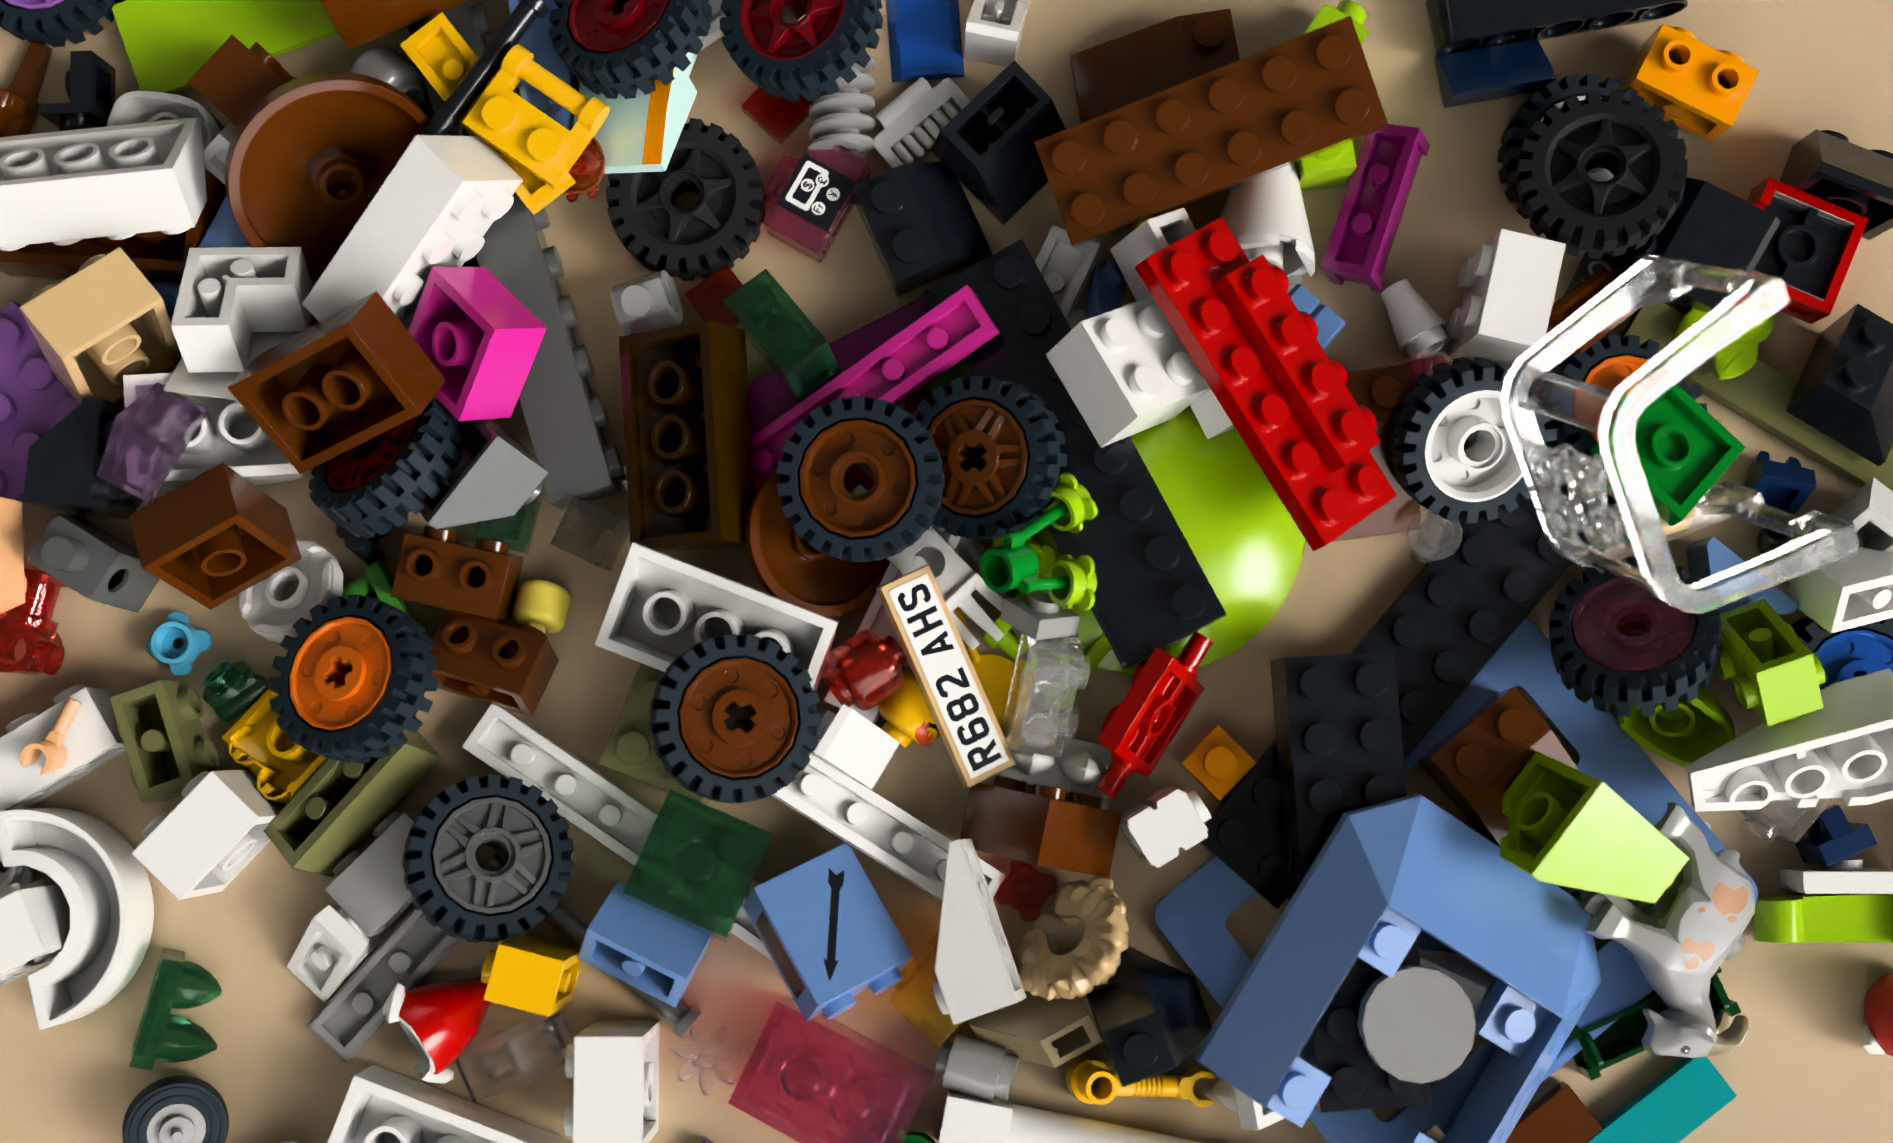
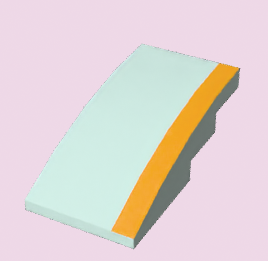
[570,36,704,175]

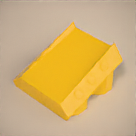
[221,689,329,806]

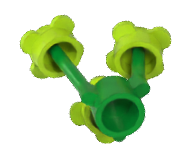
[980,472,1098,610]

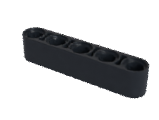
[1426,0,1688,55]

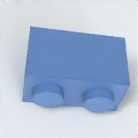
[578,881,714,1008]

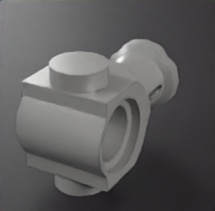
[609,270,683,335]

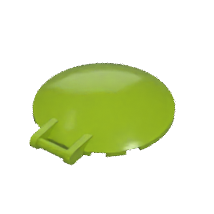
[981,405,1306,707]

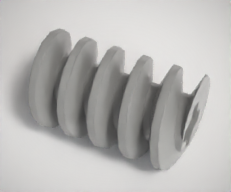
[808,55,876,159]

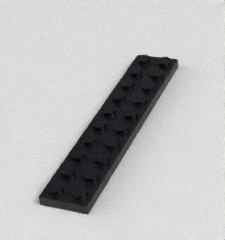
[1200,443,1618,909]

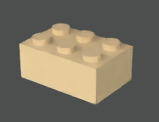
[19,247,182,405]

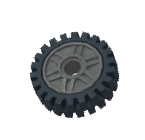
[402,774,574,943]

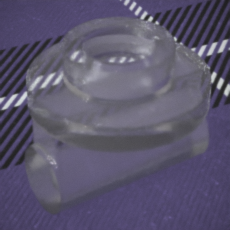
[1407,508,1462,565]

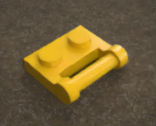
[462,44,610,190]

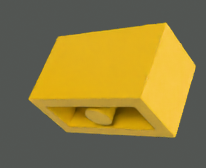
[481,933,582,1017]

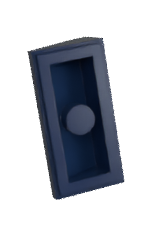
[1434,39,1555,108]

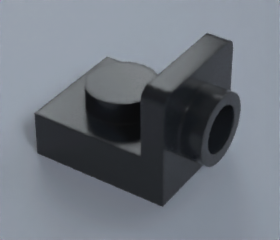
[40,51,115,131]

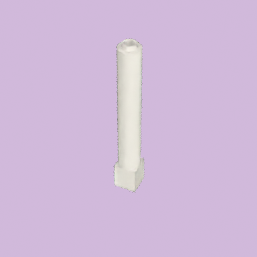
[937,1089,1206,1143]

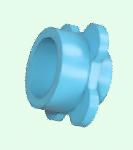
[147,612,212,676]

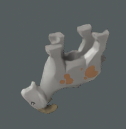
[1580,802,1755,1058]

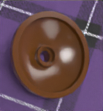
[745,467,890,617]

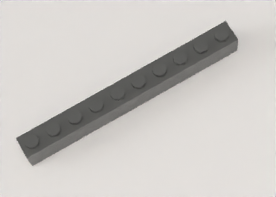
[408,0,625,510]

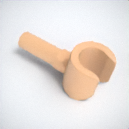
[19,698,82,775]

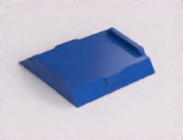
[886,0,964,83]

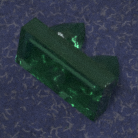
[129,948,222,1071]

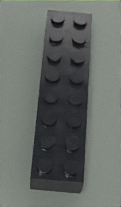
[1270,651,1432,1113]

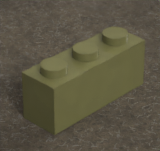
[264,729,441,877]

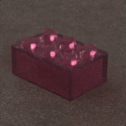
[728,998,936,1143]

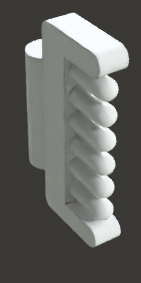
[873,77,971,170]

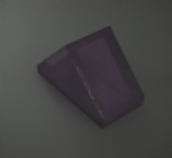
[97,382,209,504]

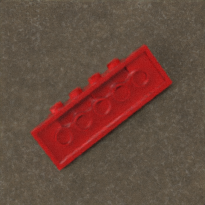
[1134,217,1397,551]

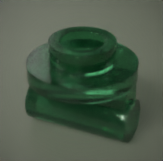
[202,661,269,723]

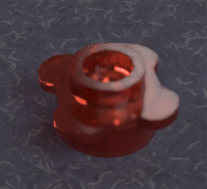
[994,860,1058,922]

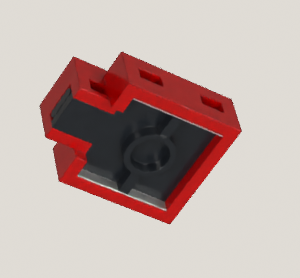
[1735,177,1869,324]

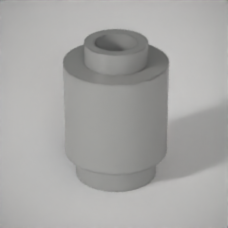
[935,1033,1019,1102]

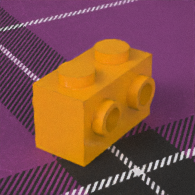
[1620,24,1759,143]

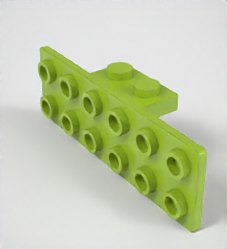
[112,0,340,94]

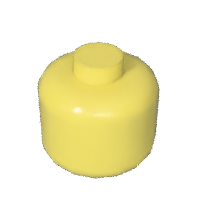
[512,579,572,634]

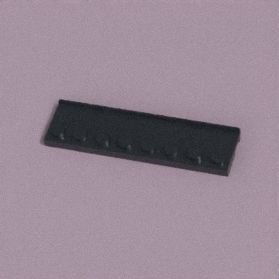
[923,239,1227,669]

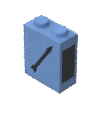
[743,843,913,1022]

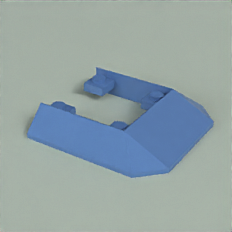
[1194,793,1601,1143]

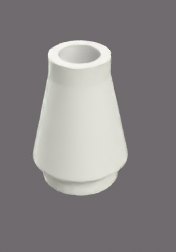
[1380,279,1449,361]

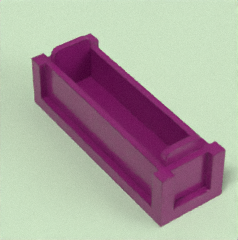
[1321,124,1430,292]

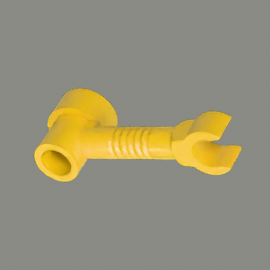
[1065,1056,1216,1107]

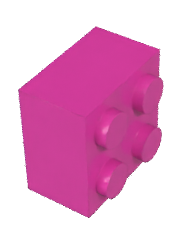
[408,267,547,421]

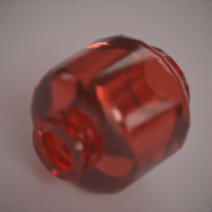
[822,629,907,711]

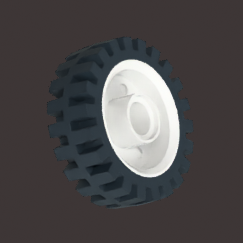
[1385,357,1557,524]

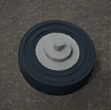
[122,1075,229,1143]

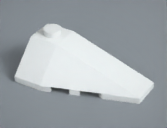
[1686,668,1893,812]

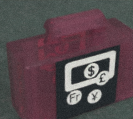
[763,135,871,263]

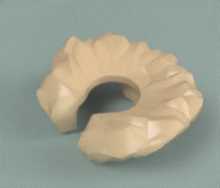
[1014,876,1129,1001]

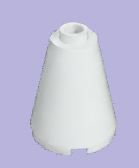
[1220,163,1316,289]

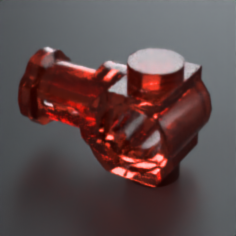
[0,568,68,675]

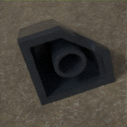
[1086,946,1213,1087]

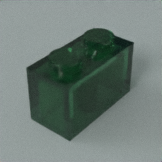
[723,269,840,401]

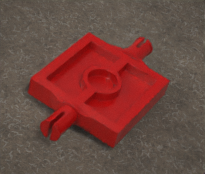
[1095,632,1213,800]

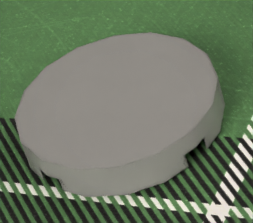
[1357,964,1476,1084]

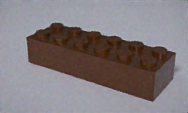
[1034,16,1388,246]

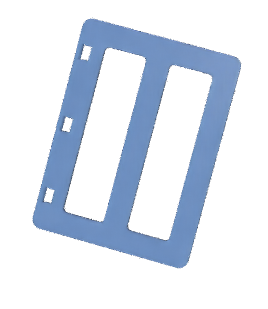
[1154,618,1758,1143]

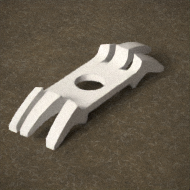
[853,485,1004,651]

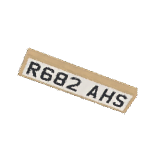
[876,565,1016,788]

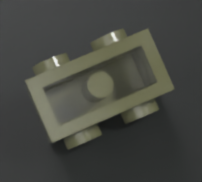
[110,679,219,802]

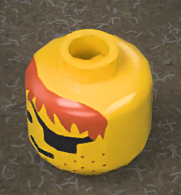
[878,669,940,748]

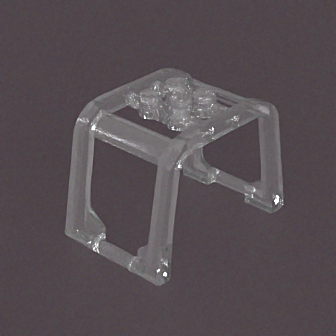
[1500,255,1859,614]

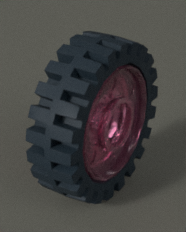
[1549,557,1722,717]

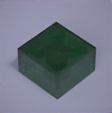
[623,790,772,943]

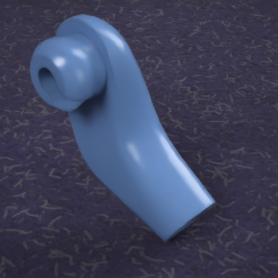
[1085,258,1127,320]

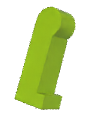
[1752,893,1893,943]

